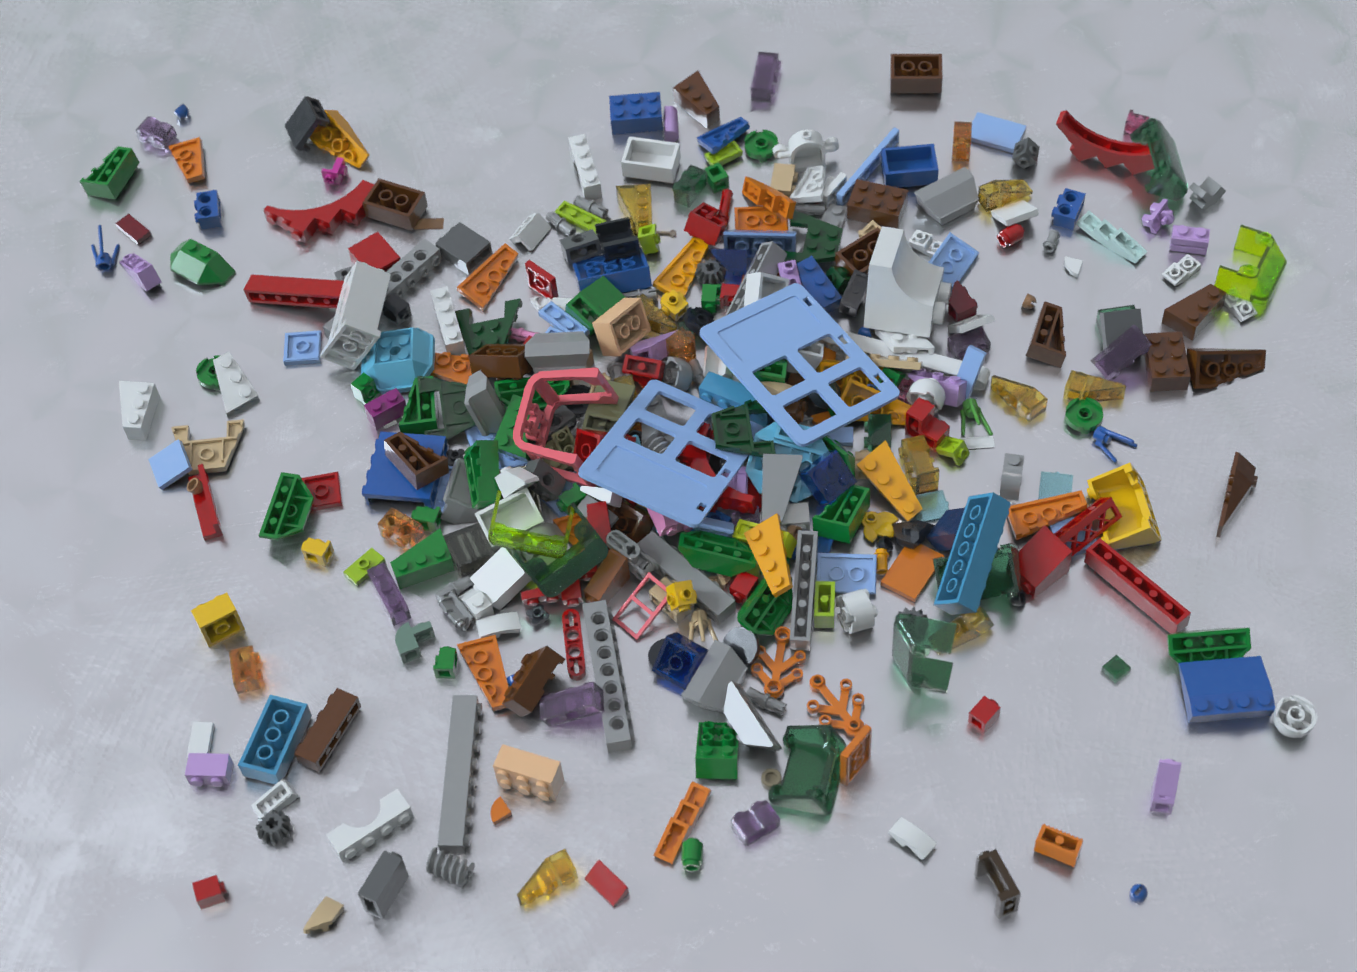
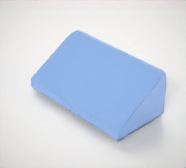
[693,517,734,537]

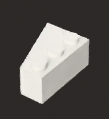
[119,381,160,441]

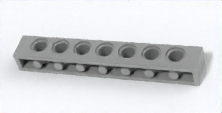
[323,239,442,339]
[582,600,635,753]

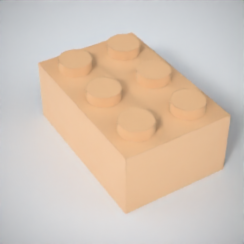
[592,298,651,356]
[493,744,564,802]

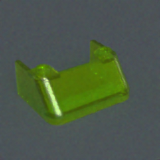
[1214,225,1287,305]
[488,491,575,558]

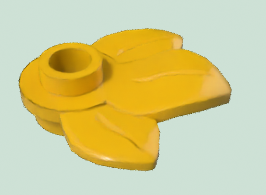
[861,511,898,542]

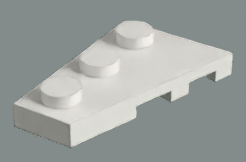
[790,165,826,204]
[213,351,259,416]

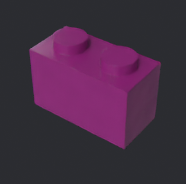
[364,388,407,430]

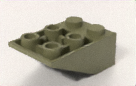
[582,380,636,432]

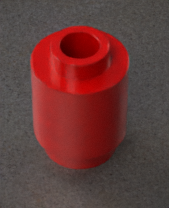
[997,223,1024,247]

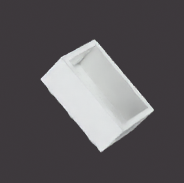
[621,136,681,183]
[744,272,789,307]
[474,487,545,551]

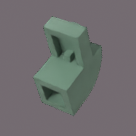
[395,621,435,664]

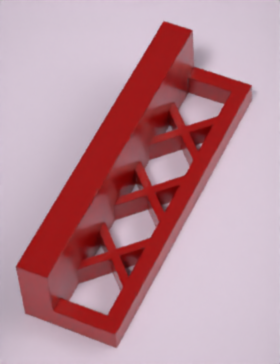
[188,464,223,541]
[1054,497,1122,556]

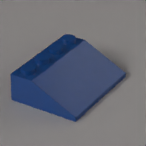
[572,247,652,293]
[1178,656,1275,723]

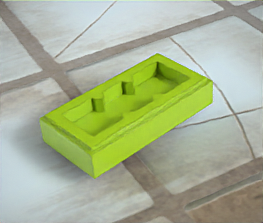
[704,140,743,165]
[343,547,386,586]

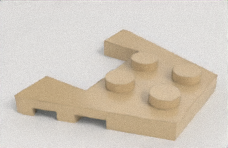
[171,419,245,475]

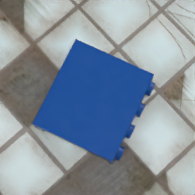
[362,431,449,509]

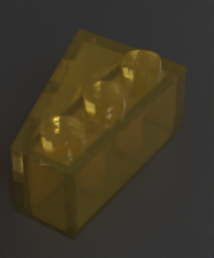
[616,184,653,237]
[898,435,940,496]

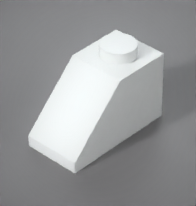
[495,466,539,498]
[458,588,494,623]

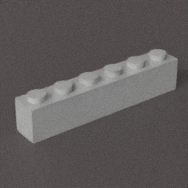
[725,241,787,316]
[790,530,818,650]
[637,531,736,625]

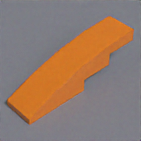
[742,177,796,219]
[653,781,712,865]

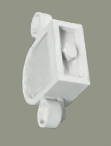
[773,130,839,173]

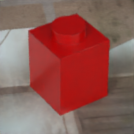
[729,572,759,604]
[968,696,1001,733]
[192,875,227,910]

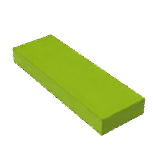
[554,200,607,233]

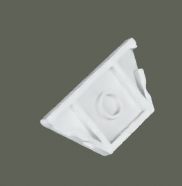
[875,329,935,354]

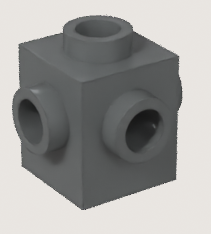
[1012,137,1040,169]

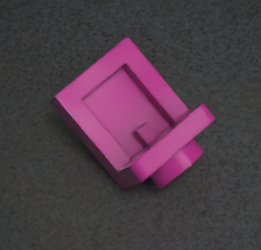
[321,157,348,185]

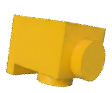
[301,537,334,566]

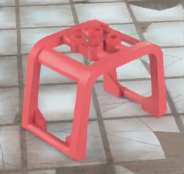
[513,367,619,487]

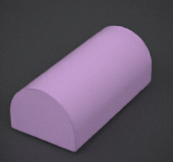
[663,106,679,142]

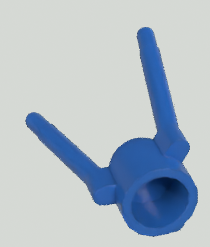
[91,225,120,271]
[1093,425,1138,463]

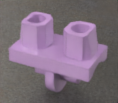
[1142,199,1175,234]
[777,260,801,285]

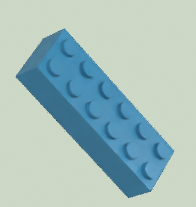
[933,492,1011,615]

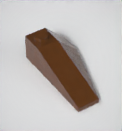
[1187,348,1266,389]

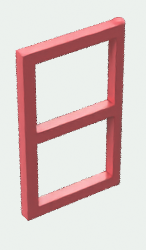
[612,572,667,640]

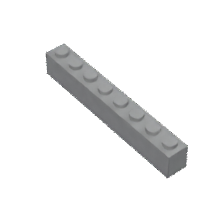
[438,695,483,854]

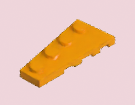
[653,237,709,296]
[856,440,923,522]
[744,513,793,597]

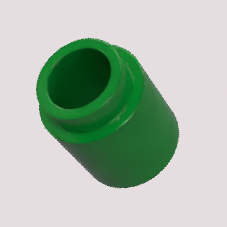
[681,838,703,871]

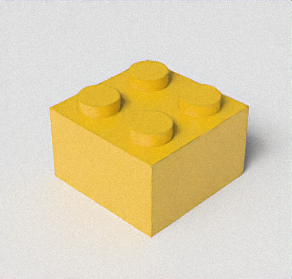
[191,592,245,647]

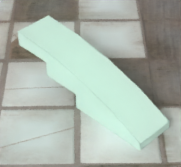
[1076,210,1148,264]

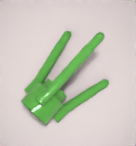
[960,398,993,436]

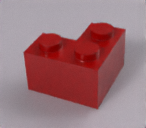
[683,202,728,246]
[905,397,950,452]

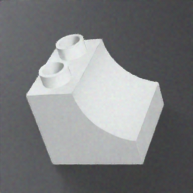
[864,226,952,338]

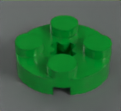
[744,130,779,162]
[196,355,220,391]
[1065,397,1104,434]

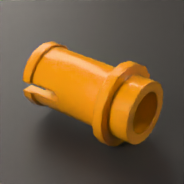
[874,548,889,575]

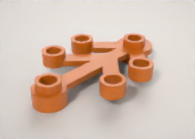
[751,626,806,699]
[807,674,865,737]

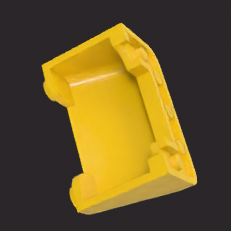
[1087,463,1162,550]

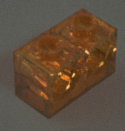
[952,121,972,162]
[666,327,696,363]
[377,507,425,550]
[229,645,264,694]

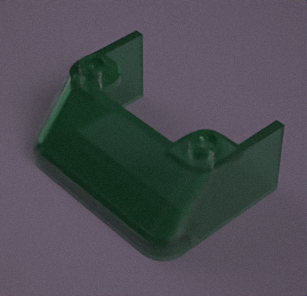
[511,502,609,598]
[892,614,957,692]

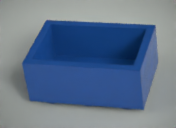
[609,92,663,135]
[881,144,939,188]

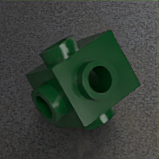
[826,266,851,295]

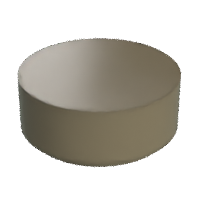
[761,768,782,790]

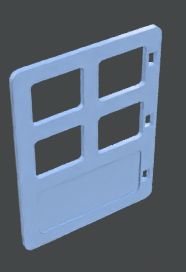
[700,283,900,447]
[578,380,764,528]

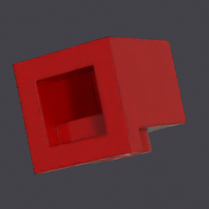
[720,283,740,309]

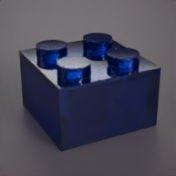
[798,450,858,505]

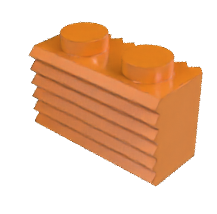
[1034,824,1083,867]

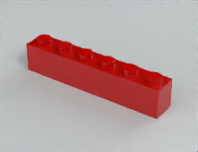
[243,274,344,309]
[1084,538,1191,634]

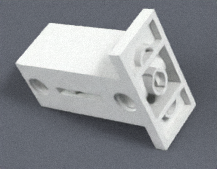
[320,261,391,370]

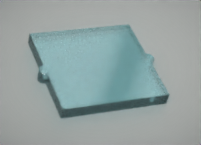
[1038,471,1073,500]
[916,490,949,522]

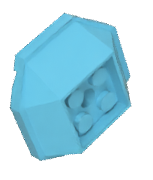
[361,327,435,395]
[745,421,830,503]

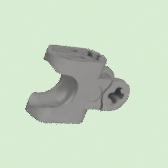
[606,530,660,583]

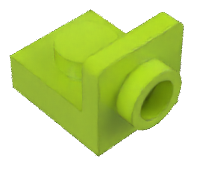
[936,436,970,466]

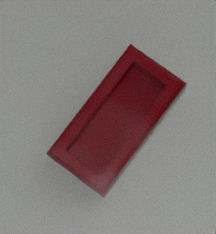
[115,213,152,245]

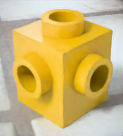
[660,289,689,322]
[666,580,697,612]

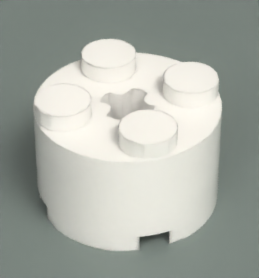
[836,589,878,634]

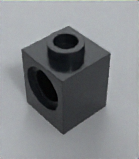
[382,293,412,326]

